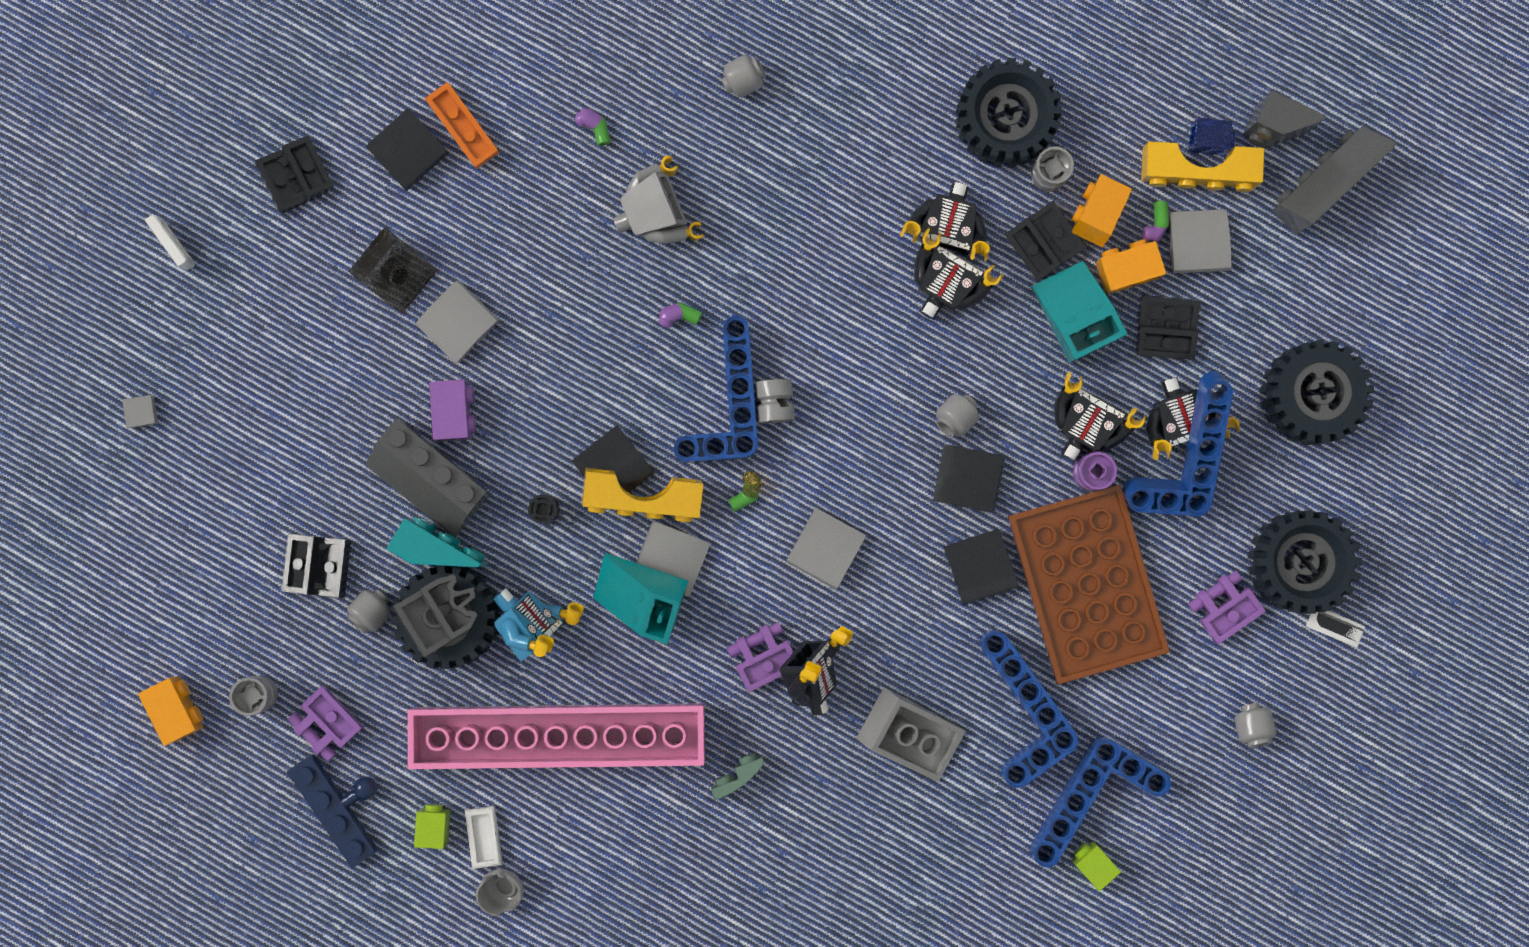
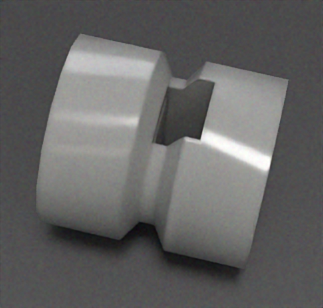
[1031,147,1074,192]
[755,379,795,424]
[229,675,278,716]

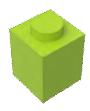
[414,804,451,849]
[1071,841,1121,892]

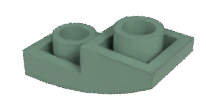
[711,753,764,800]

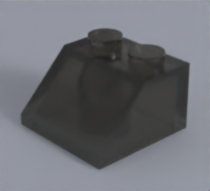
[348,227,438,314]

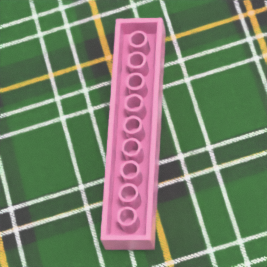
[408,703,705,769]

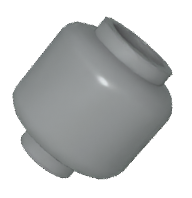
[721,54,766,98]
[936,394,979,437]
[347,590,391,634]
[1234,703,1277,748]

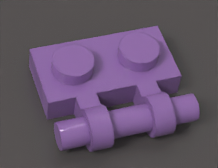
[1188,571,1266,645]
[727,622,793,693]
[287,685,364,762]

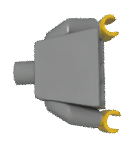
[614,155,704,244]

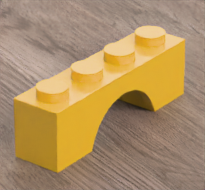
[1141,141,1264,192]
[582,468,703,522]

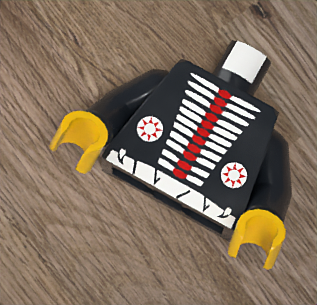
[900,182,990,261]
[914,228,1004,320]
[1054,372,1146,462]
[1145,377,1240,460]
[779,626,853,715]

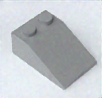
[856,688,966,782]

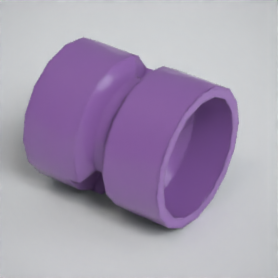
[1072,452,1117,491]

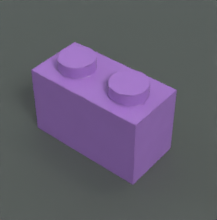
[429,379,476,442]

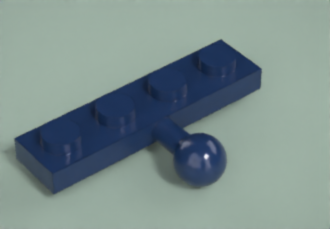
[287,754,378,868]

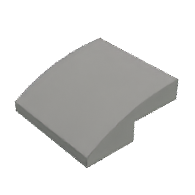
[1168,209,1232,273]
[415,280,499,364]
[786,507,866,590]
[636,521,711,597]

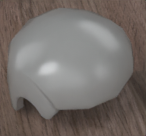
[476,869,524,917]

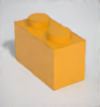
[1071,174,1132,247]
[1096,239,1166,295]
[138,676,204,746]

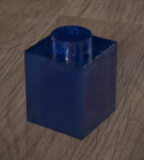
[1188,117,1235,156]

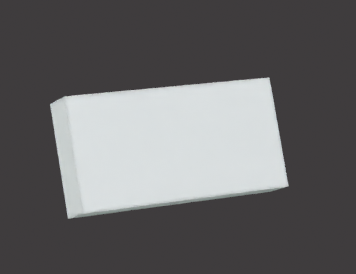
[145,214,195,271]
[465,806,503,869]

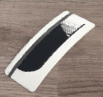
[1306,611,1365,647]

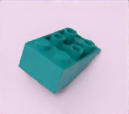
[1031,261,1127,364]
[386,517,490,568]
[593,553,689,645]

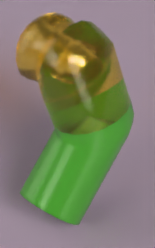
[728,471,762,512]

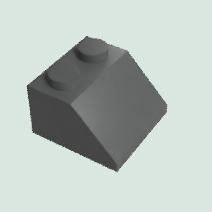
[1242,91,1325,147]

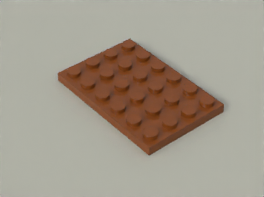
[1007,484,1170,685]

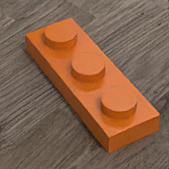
[424,82,500,169]

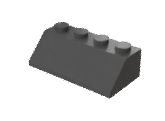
[1272,126,1397,235]
[365,418,491,537]

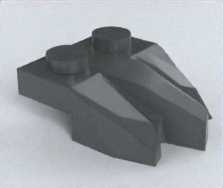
[393,574,478,658]

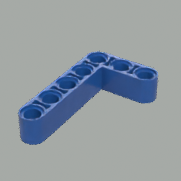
[673,315,758,463]
[1122,371,1233,516]
[980,630,1078,788]
[1030,737,1171,867]

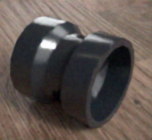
[528,495,560,524]

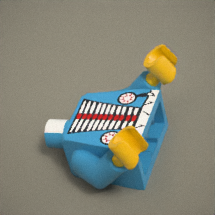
[493,588,584,662]

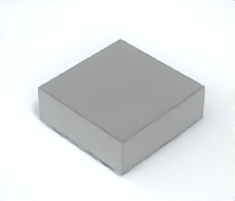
[122,395,158,429]

